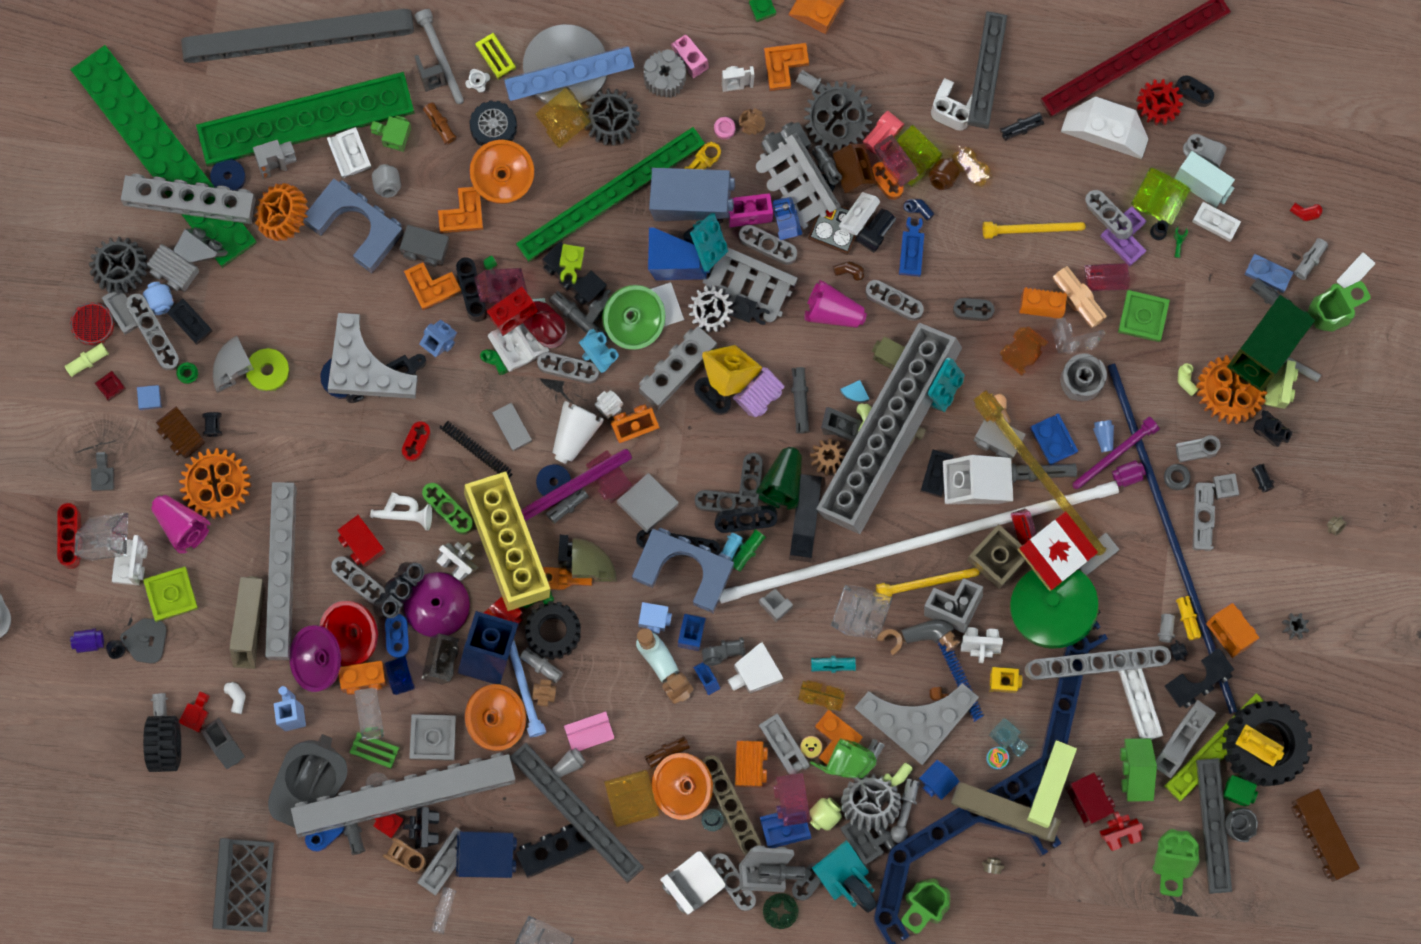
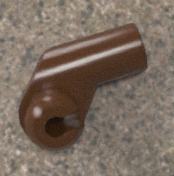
[833,261,864,281]

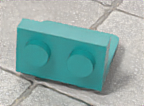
[928,357,965,412]

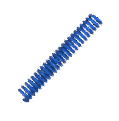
[938,642,984,722]

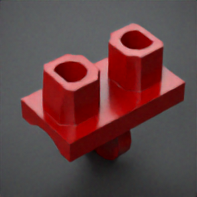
[1099,811,1143,851]

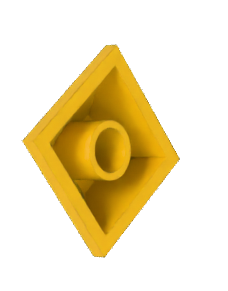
[702,345,762,396]

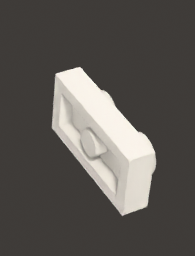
[839,192,881,236]
[1192,202,1241,242]

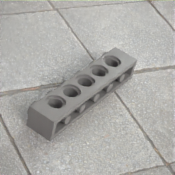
[121,174,256,224]

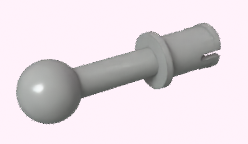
[795,70,852,110]
[890,779,921,843]

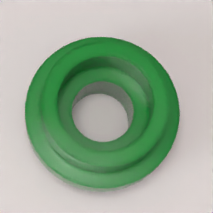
[176,362,199,384]

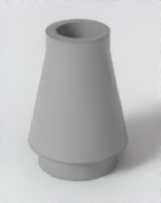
[552,748,586,778]

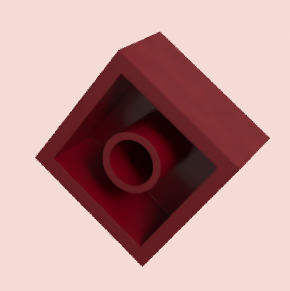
[1065,772,1116,828]

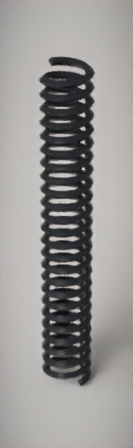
[439,421,513,478]

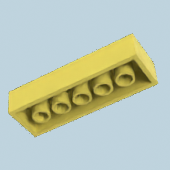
[464,472,550,611]

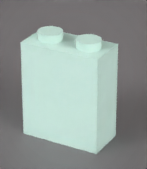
[1174,151,1235,208]

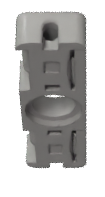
[1192,482,1216,551]

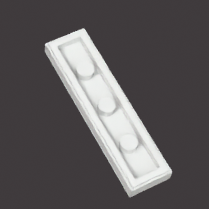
[1115,653,1163,740]

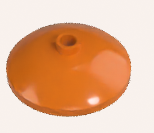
[470,140,534,204]
[465,684,526,751]
[652,753,713,820]

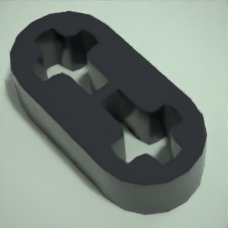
[1175,75,1214,107]

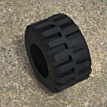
[525,601,581,660]
[143,715,181,772]

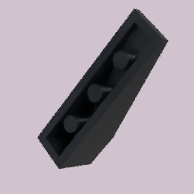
[789,474,822,563]

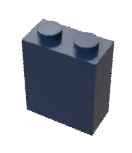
[456,831,517,878]

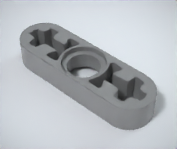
[1085,190,1133,239]
[739,225,797,265]
[865,280,924,321]
[537,352,599,384]
[331,556,385,604]
[711,853,756,911]

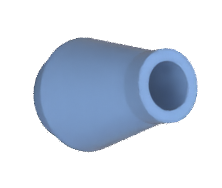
[1093,420,1114,452]

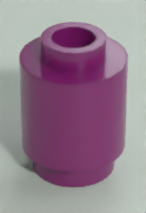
[1112,460,1146,488]

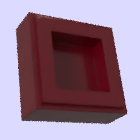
[95,371,126,402]

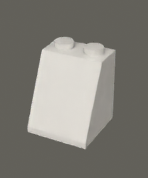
[943,455,1013,504]

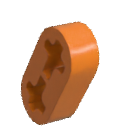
[872,162,904,200]

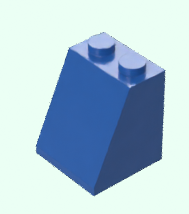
[648,227,710,281]

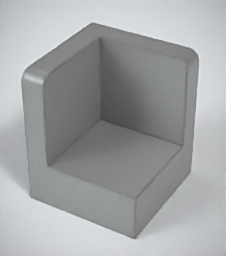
[759,589,793,622]

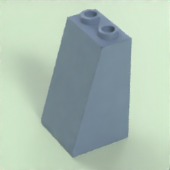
[649,168,735,221]

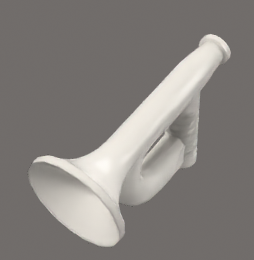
[370,493,432,531]

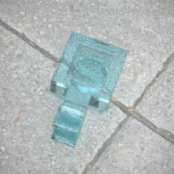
[989,717,1028,758]

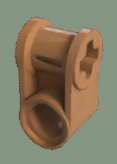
[382,837,427,874]

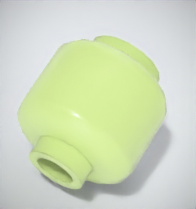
[809,797,842,831]

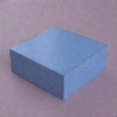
[137,385,162,410]

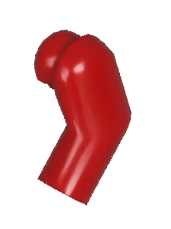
[1289,202,1323,222]

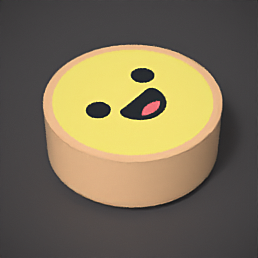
[800,736,822,759]

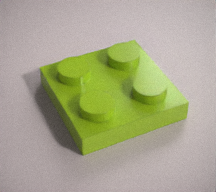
[143,567,198,622]

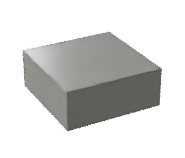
[1213,474,1239,499]

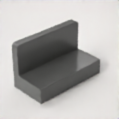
[414,55,446,92]

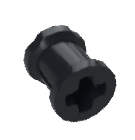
[202,412,222,437]

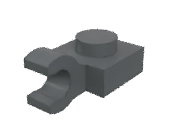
[585,290,611,324]
[91,452,115,491]

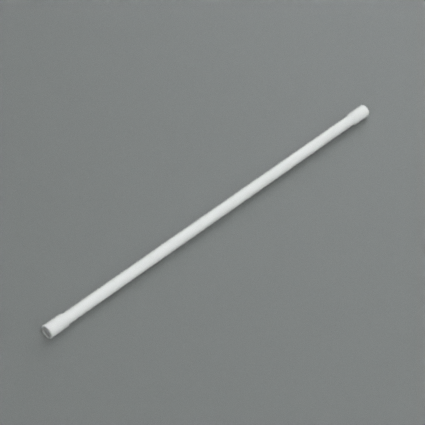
[720,481,1119,604]

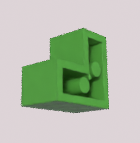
[1120,738,1157,801]

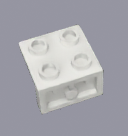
[112,535,148,586]

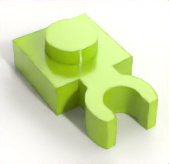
[560,244,585,284]

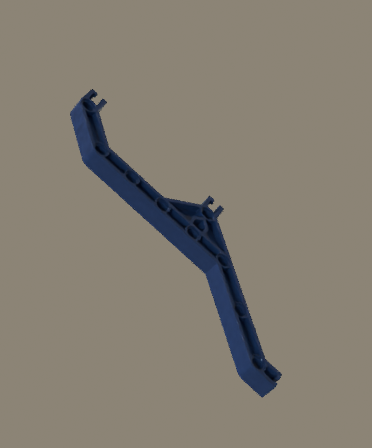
[873,620,1108,944]

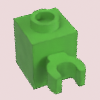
[370,116,411,152]

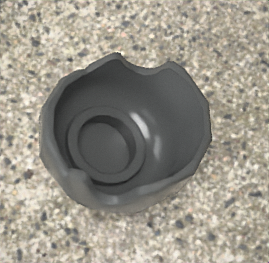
[1225,808,1258,842]

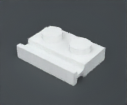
[722,66,754,92]
[327,127,371,179]

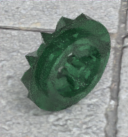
[763,893,798,929]

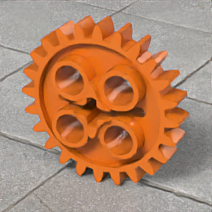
[1196,355,1267,424]
[179,448,251,519]

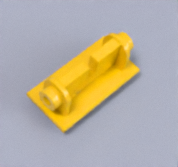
[1235,725,1284,767]

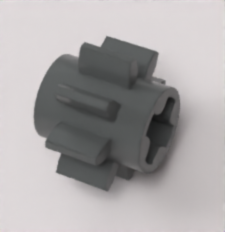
[1282,613,1310,640]

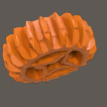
[253,183,309,241]

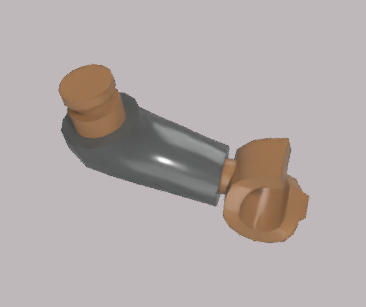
[876,620,960,656]

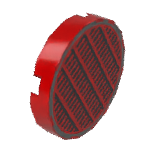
[70,302,115,346]

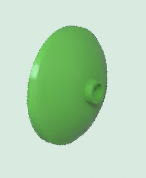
[603,285,666,350]

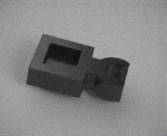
[730,295,770,325]

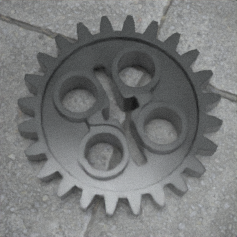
[804,81,873,151]

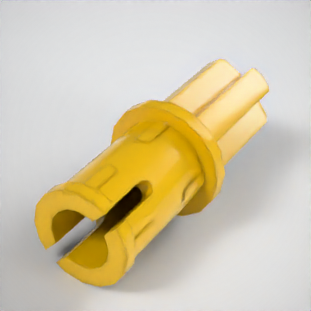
[1176,596,1201,640]

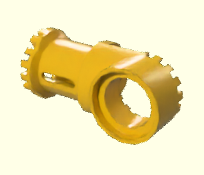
[684,142,721,170]

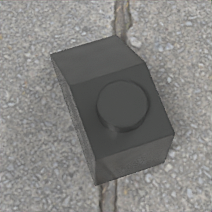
[200,718,245,769]

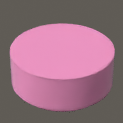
[714,117,735,140]

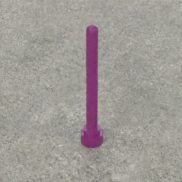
[1072,416,1160,489]

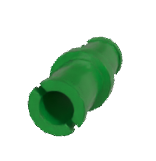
[732,529,766,572]

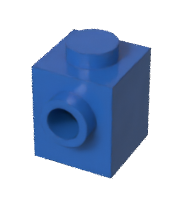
[919,760,960,800]

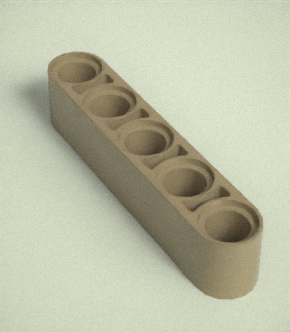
[703,755,761,856]
[951,782,1061,842]

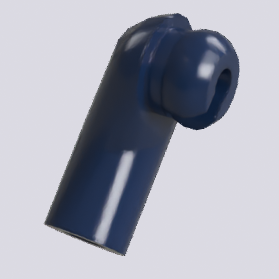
[903,199,935,221]

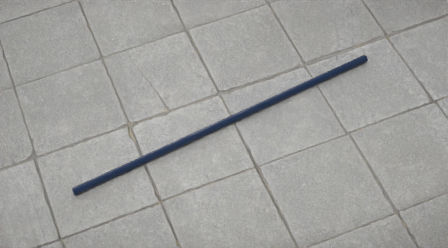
[1107,363,1238,714]

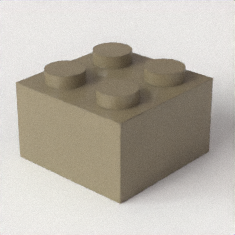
[967,524,1026,589]

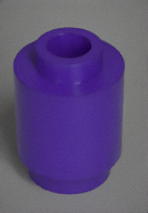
[70,629,104,653]

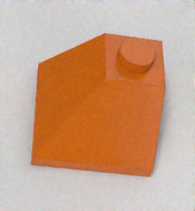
[789,0,845,34]

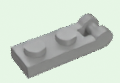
[759,713,810,778]

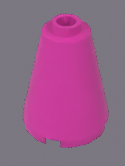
[804,280,867,328]
[151,495,210,554]

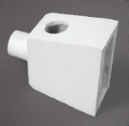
[727,642,783,694]

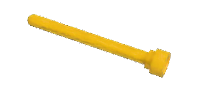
[982,221,1086,239]
[875,568,980,601]

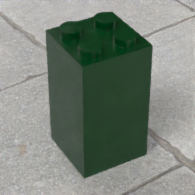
[1227,295,1315,392]

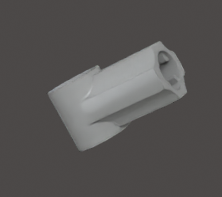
[1175,435,1220,463]

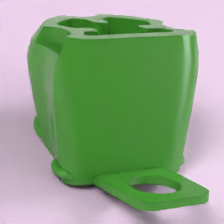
[1308,281,1371,332]
[810,738,877,778]
[1153,829,1199,897]
[901,878,950,934]

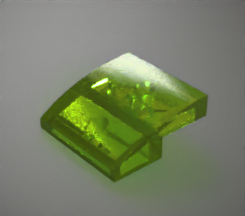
[882,125,942,187]
[1131,167,1191,226]

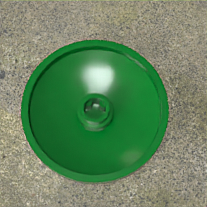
[1010,569,1099,649]

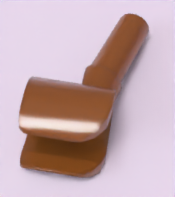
[929,687,950,701]

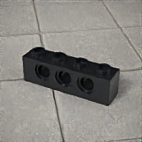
[516,816,600,878]

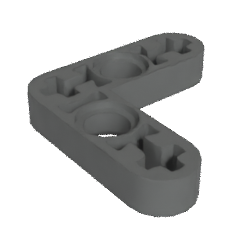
[695,453,763,516]

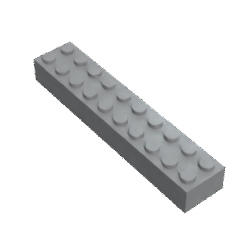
[816,323,962,534]

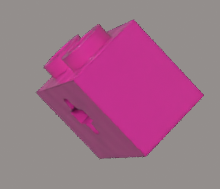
[728,193,773,227]

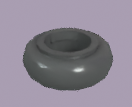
[1164,464,1191,491]

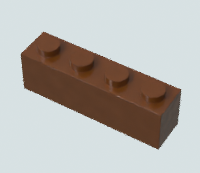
[1291,789,1360,882]

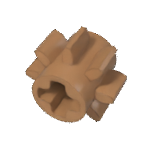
[739,108,765,135]
[532,679,556,707]

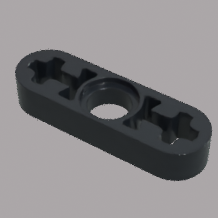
[714,505,778,533]

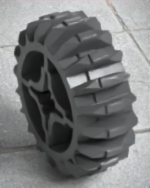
[582,88,640,146]
[89,236,148,295]

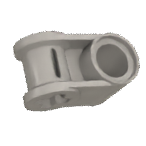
[1183,134,1227,168]

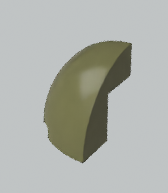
[572,538,617,582]

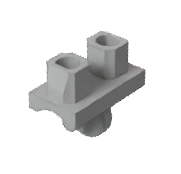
[436,542,479,581]

